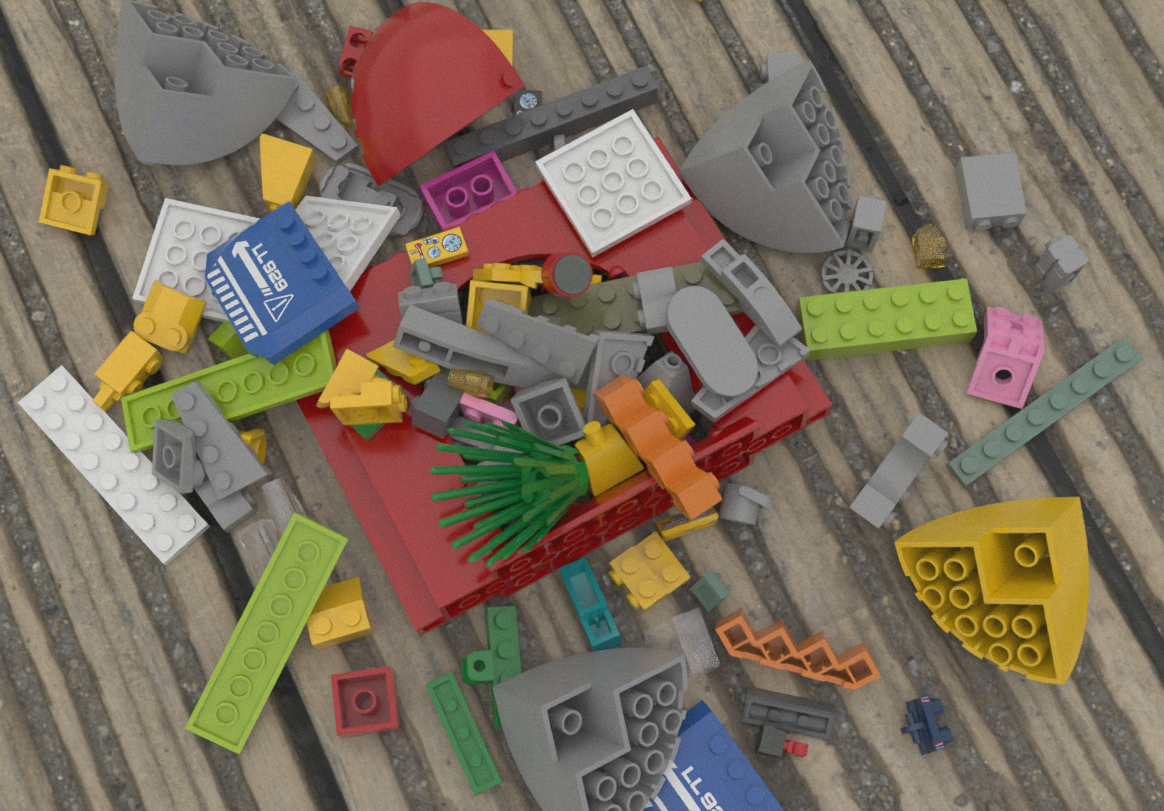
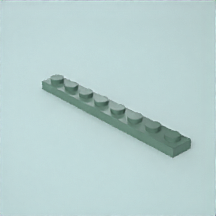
[946,336,1143,488]

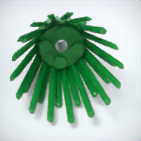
[430,420,589,567]

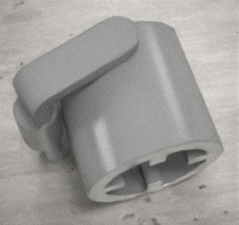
[718,483,772,526]

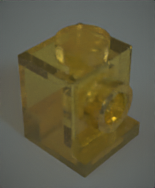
[912,224,950,270]

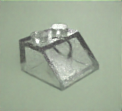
[642,608,720,679]

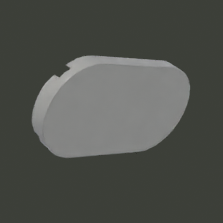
[319,163,424,238]
[665,286,758,398]

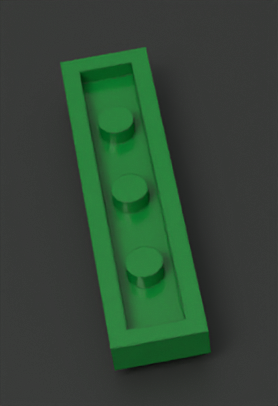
[425,672,503,796]

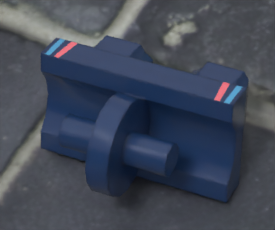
[900,695,953,755]

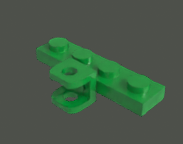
[461,606,521,728]

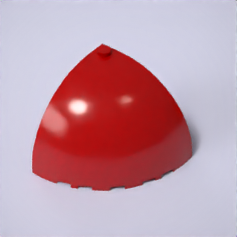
[350,2,525,186]

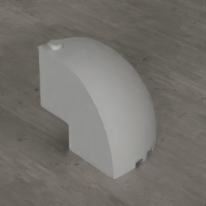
[114,0,297,165]
[679,60,852,253]
[493,648,688,811]

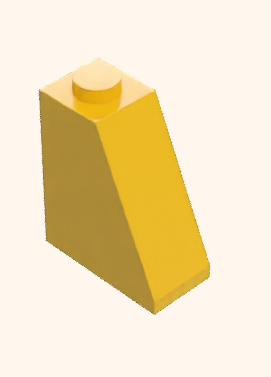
[260,133,317,212]

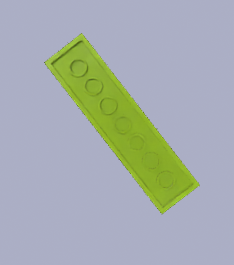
[121,330,337,453]
[185,512,349,754]

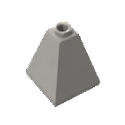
[636,351,696,416]

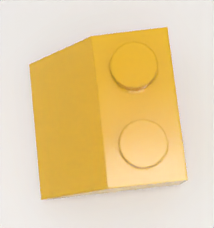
[306,577,375,650]

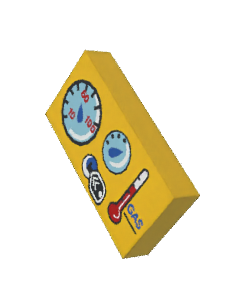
[405,227,469,268]

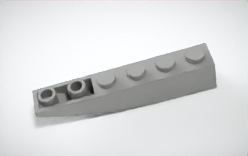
[393,305,571,388]

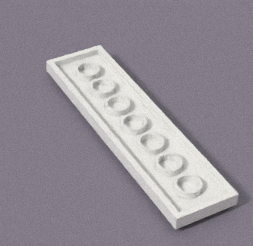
[18,365,210,566]

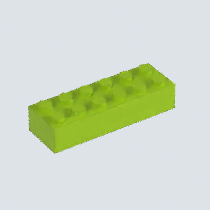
[795,279,977,361]

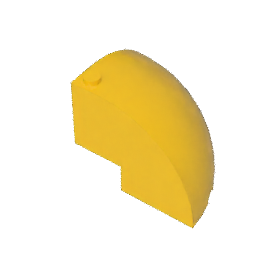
[894,497,1089,685]

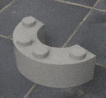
[849,413,948,529]

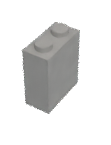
[955,152,1027,231]

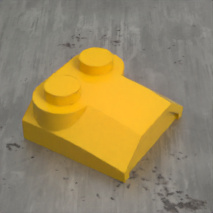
[134,280,207,354]
[466,280,531,338]

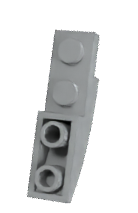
[701,239,802,348]

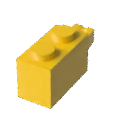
[92,331,164,411]

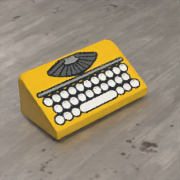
[656,507,719,542]

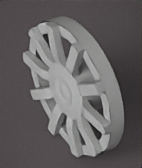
[821,249,873,294]

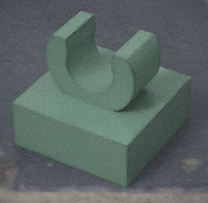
[408,259,443,289]
[690,571,731,612]

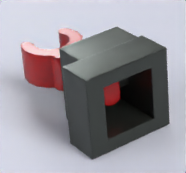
[754,724,809,758]

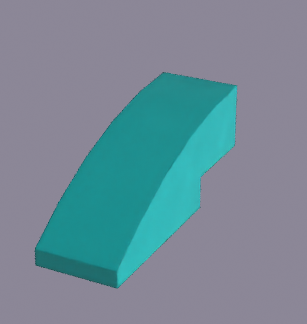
[559,557,623,651]

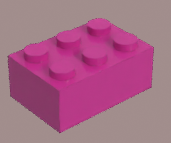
[420,151,517,232]

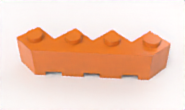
[593,374,723,520]
[715,608,881,691]

